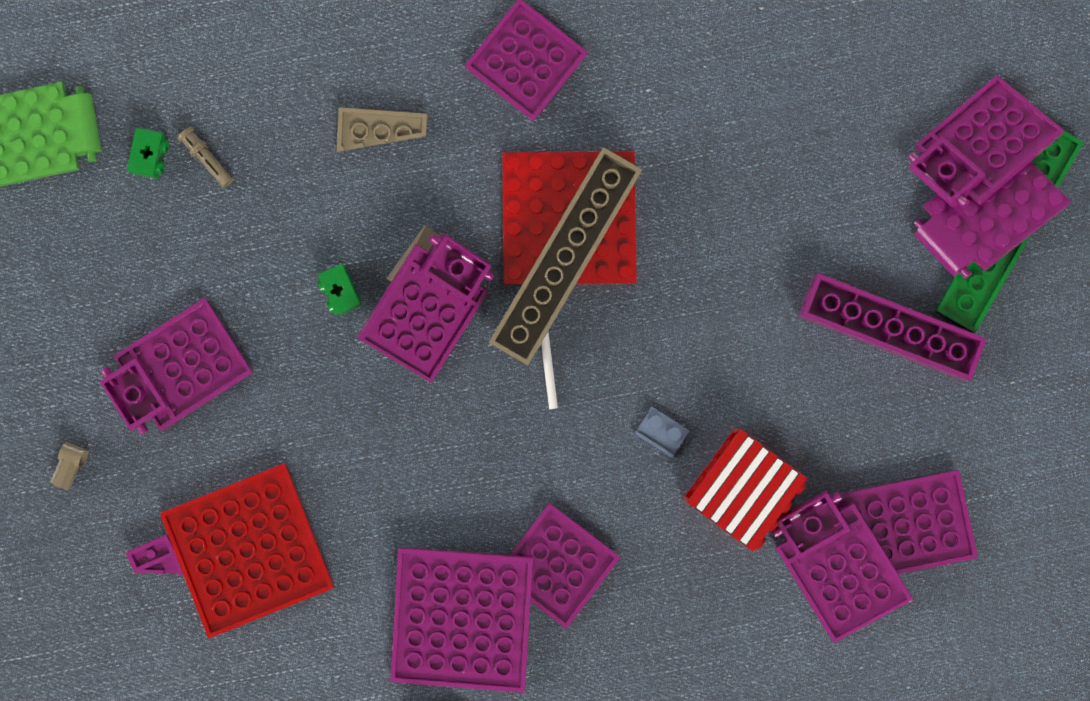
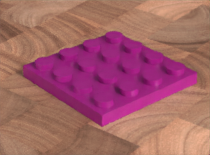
[464,0,588,122]
[510,502,621,629]

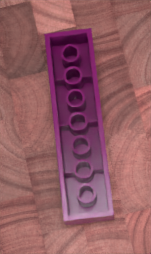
[797,273,987,381]

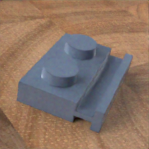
[634,407,689,458]

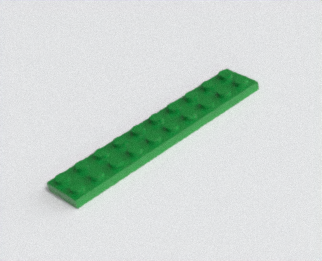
[935,131,1084,333]

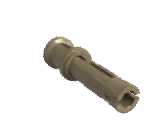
[177,127,234,188]

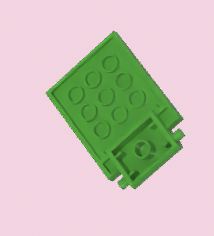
[0,82,102,187]

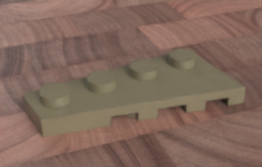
[336,107,428,152]

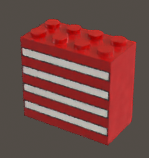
[682,428,807,552]

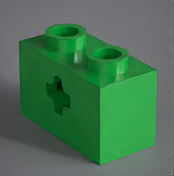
[127,128,169,180]
[317,264,363,316]

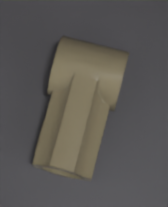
[50,441,89,490]

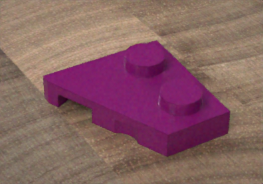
[125,534,183,575]

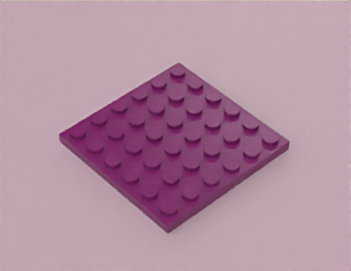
[390,547,534,693]

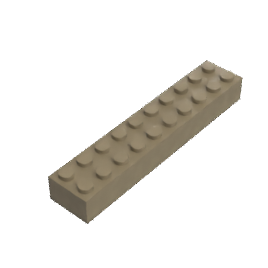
[489,147,642,366]

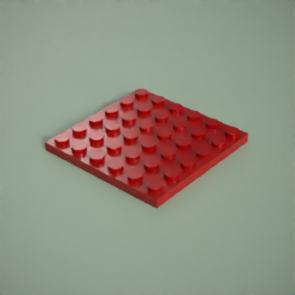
[502,151,637,285]
[159,463,335,639]

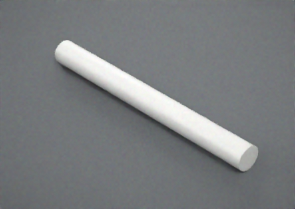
[541,332,558,409]

